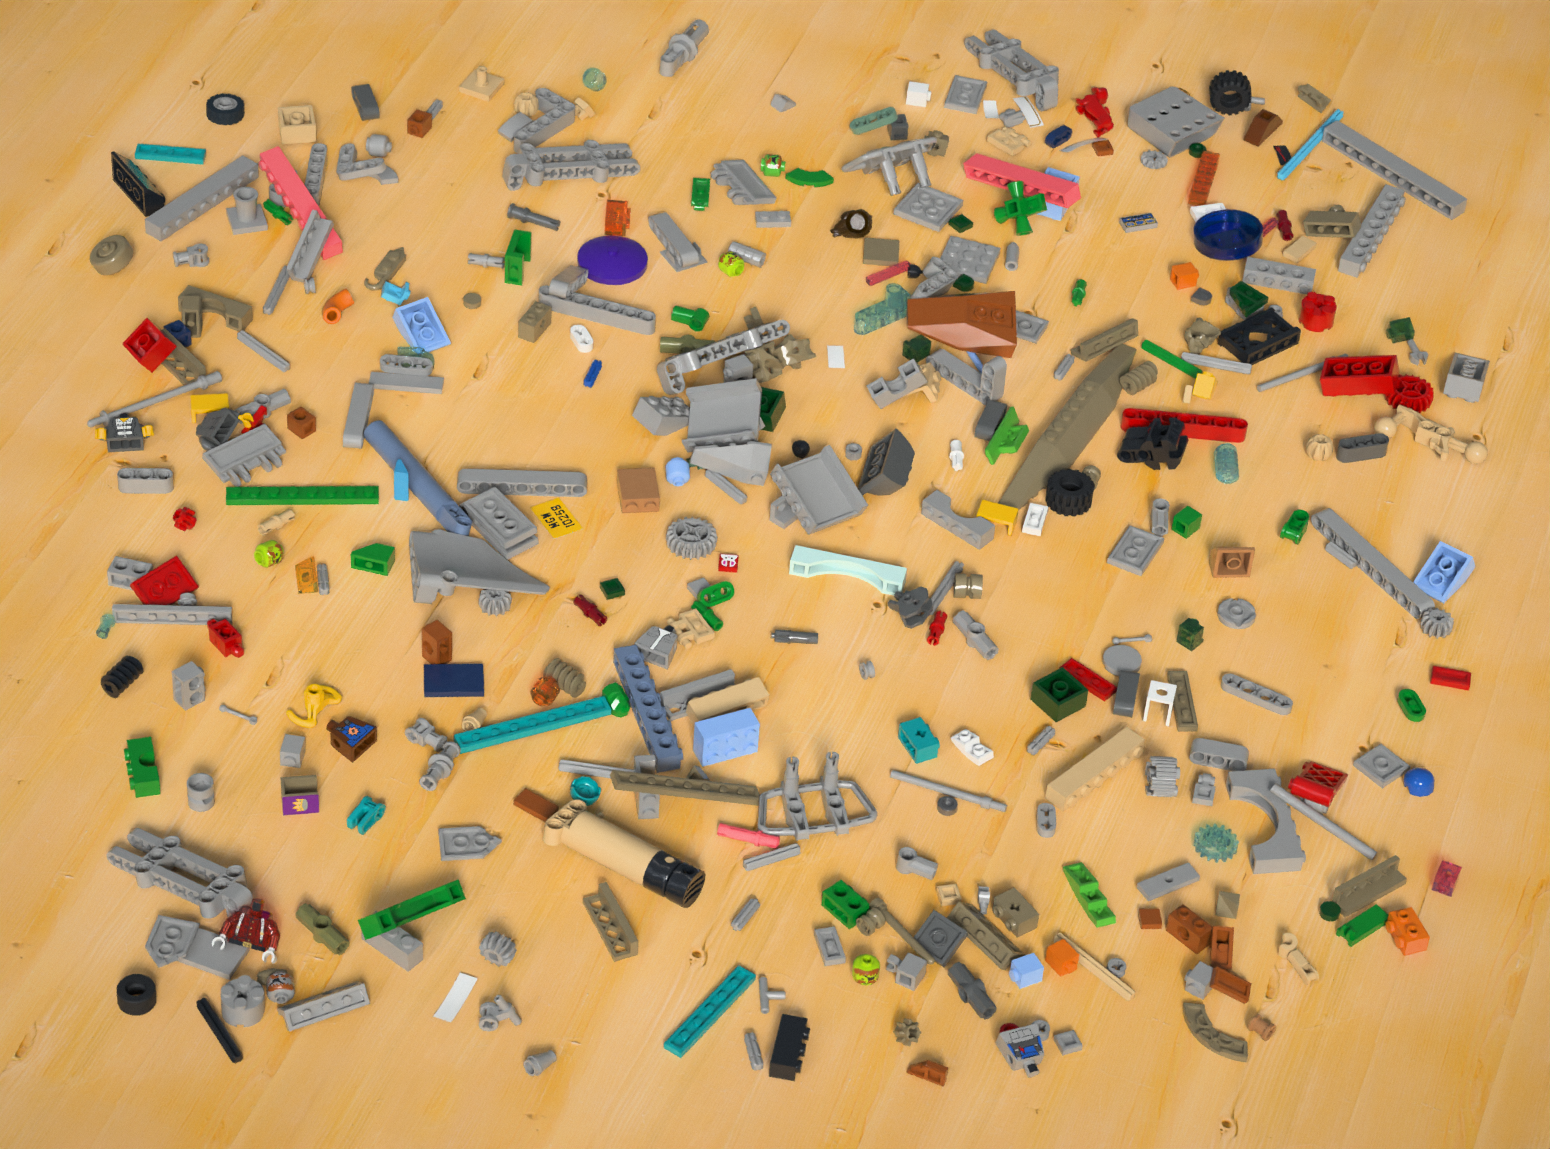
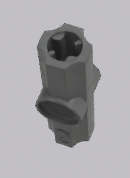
[948,962,997,1020]

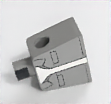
[635,625,678,669]

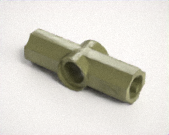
[660,335,715,356]
[295,903,349,955]

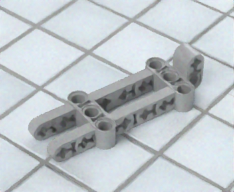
[964,29,1059,112]
[502,140,640,191]
[657,320,790,395]
[106,828,256,928]

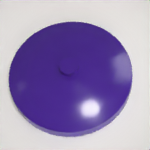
[577,236,648,285]

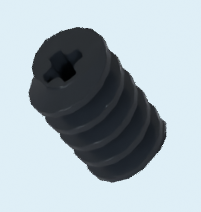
[101,656,144,698]

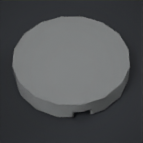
[1217,598,1256,629]
[1102,645,1142,676]

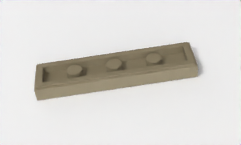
[1167,671,1198,732]

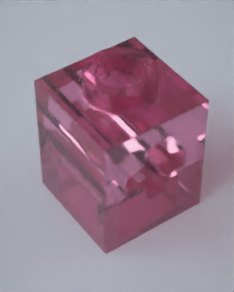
[1432,860,1462,897]

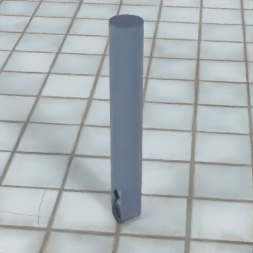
[364,420,472,536]

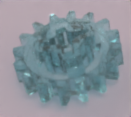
[1193,824,1239,863]

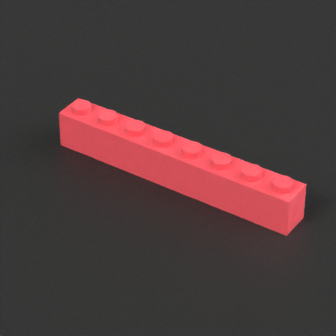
[259,146,343,260]
[963,153,1081,208]

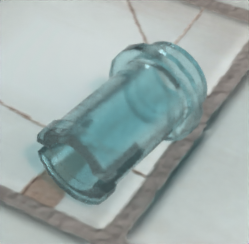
[96,614,116,639]

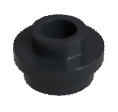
[792,440,810,458]

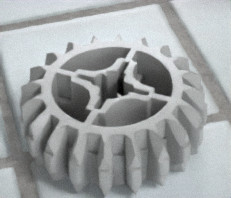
[666,516,717,560]

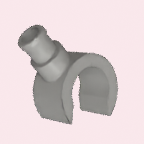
[978,886,990,915]

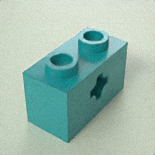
[898,717,940,764]

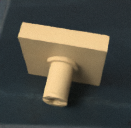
[459,66,504,102]

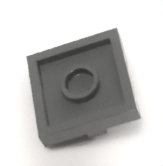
[914,910,968,968]

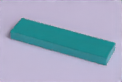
[135,144,206,165]

